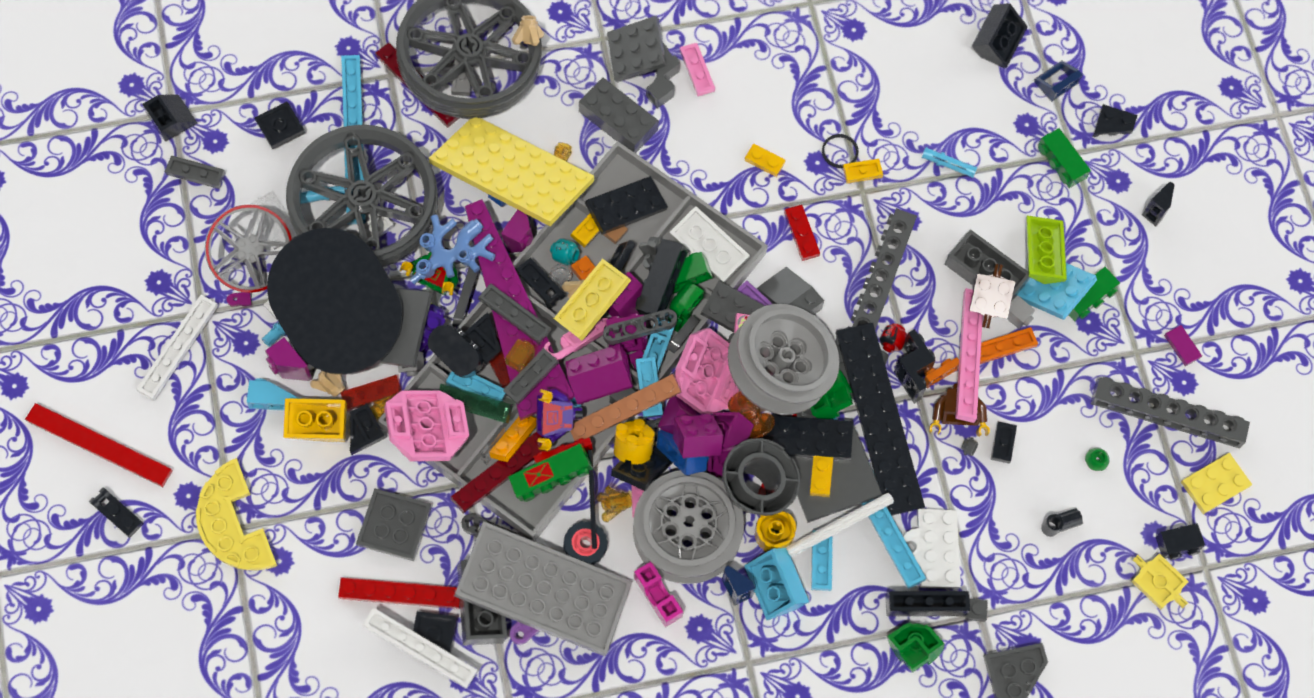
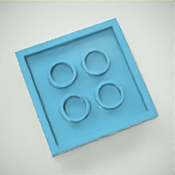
[1017,263,1097,320]

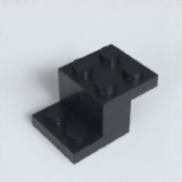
[894,329,936,404]

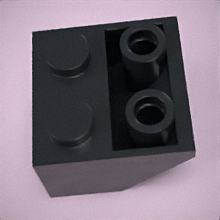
[142,94,197,142]

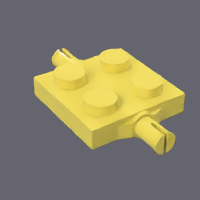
[1131,554,1189,610]

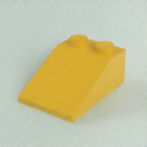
[283,398,347,442]

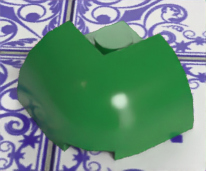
[668,283,704,333]
[810,370,853,419]
[887,622,945,673]

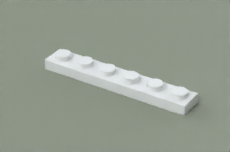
[136,295,218,400]
[363,608,478,689]

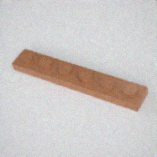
[570,374,682,441]

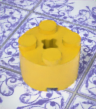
[614,419,655,464]
[754,511,796,552]

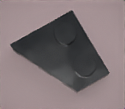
[1092,104,1138,137]
[464,312,501,365]
[349,403,385,455]

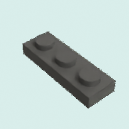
[165,155,225,189]
[503,348,559,405]

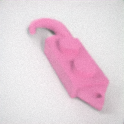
[543,318,608,360]

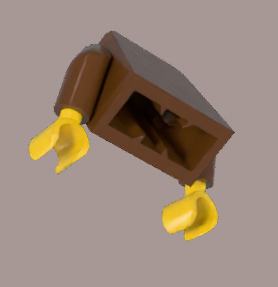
[929,383,990,437]

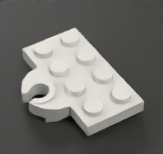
[669,206,750,283]
[903,509,961,589]

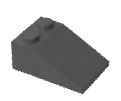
[757,267,824,315]

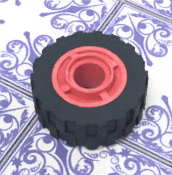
[563,521,608,565]

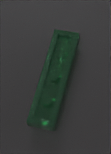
[439,384,513,423]

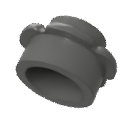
[962,438,978,456]

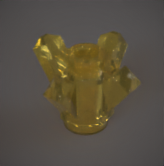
[597,485,632,523]

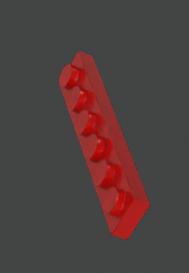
[338,578,460,609]

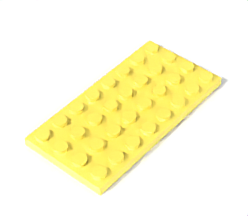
[429,117,594,226]

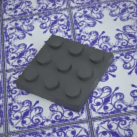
[607,15,667,82]
[356,488,432,561]

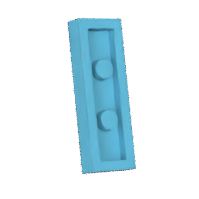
[635,357,663,418]
[446,372,506,409]
[811,530,833,591]

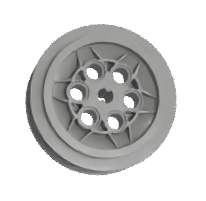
[727,304,839,415]
[633,470,744,584]

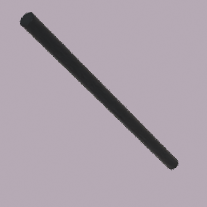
[588,450,597,549]

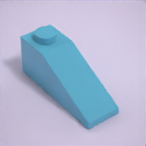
[642,318,675,374]
[247,378,300,411]

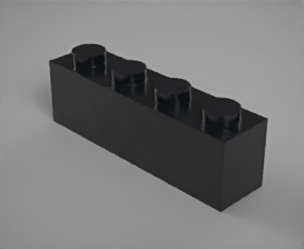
[635,239,688,315]
[885,591,970,616]

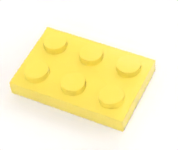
[1181,453,1252,515]

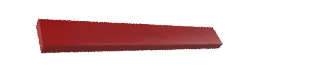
[25,403,173,488]

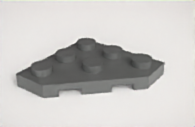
[983,643,1048,698]

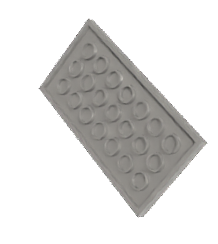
[454,521,632,656]

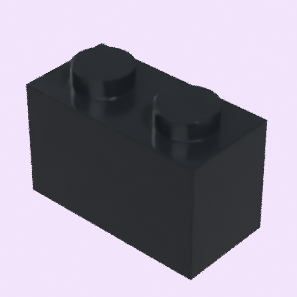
[1155,523,1206,560]

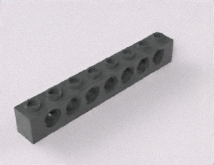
[848,208,917,330]
[1090,377,1250,449]

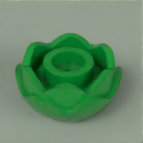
[1085,448,1110,471]

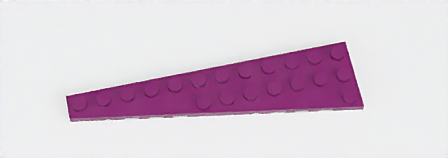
[465,199,574,420]

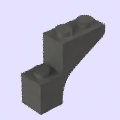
[646,43,680,109]

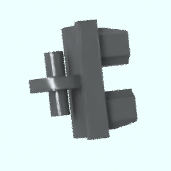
[639,237,661,270]

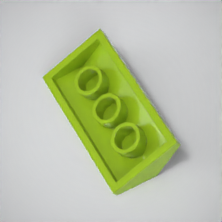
[1026,215,1067,284]

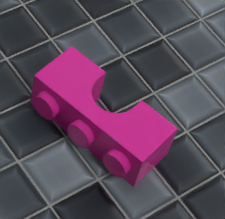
[634,562,683,628]

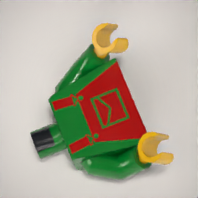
[400,247,459,296]

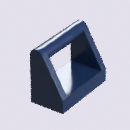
[1034,61,1083,102]
[722,566,755,606]

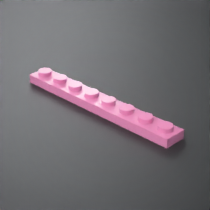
[955,288,983,423]

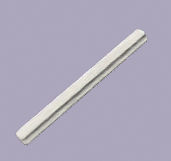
[786,493,894,557]

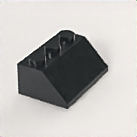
[972,3,1028,68]

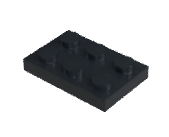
[611,446,673,491]

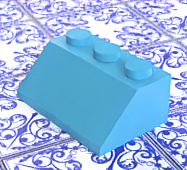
[744,548,809,620]

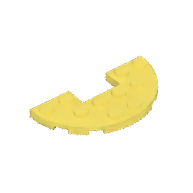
[196,458,277,571]

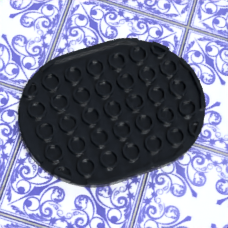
[267,228,403,375]

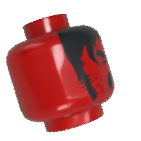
[880,323,907,353]

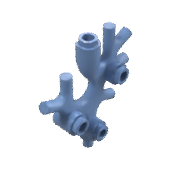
[410,215,495,284]

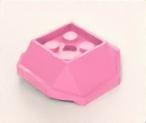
[674,328,739,414]
[384,391,469,461]

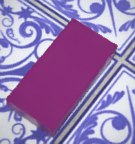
[1164,325,1202,367]

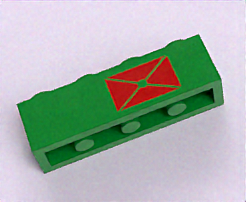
[508,444,593,502]

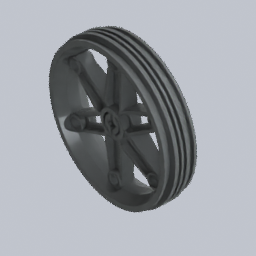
[396,0,542,119]
[286,125,438,267]

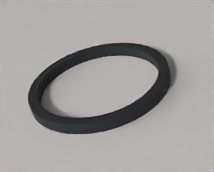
[822,134,859,168]

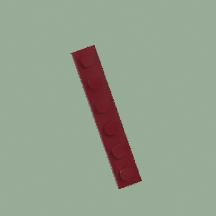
[375,42,459,128]
[451,432,554,514]

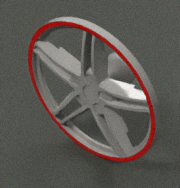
[205,205,292,293]

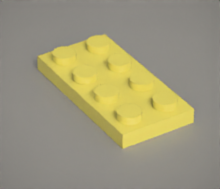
[554,258,631,341]

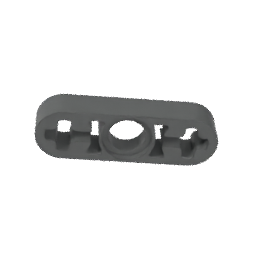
[667,315,700,353]

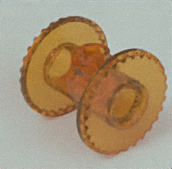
[728,391,775,440]

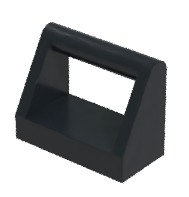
[1142,182,1175,227]

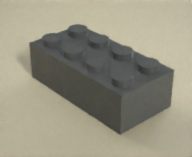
[579,77,659,154]
[945,229,1030,301]
[457,560,507,646]

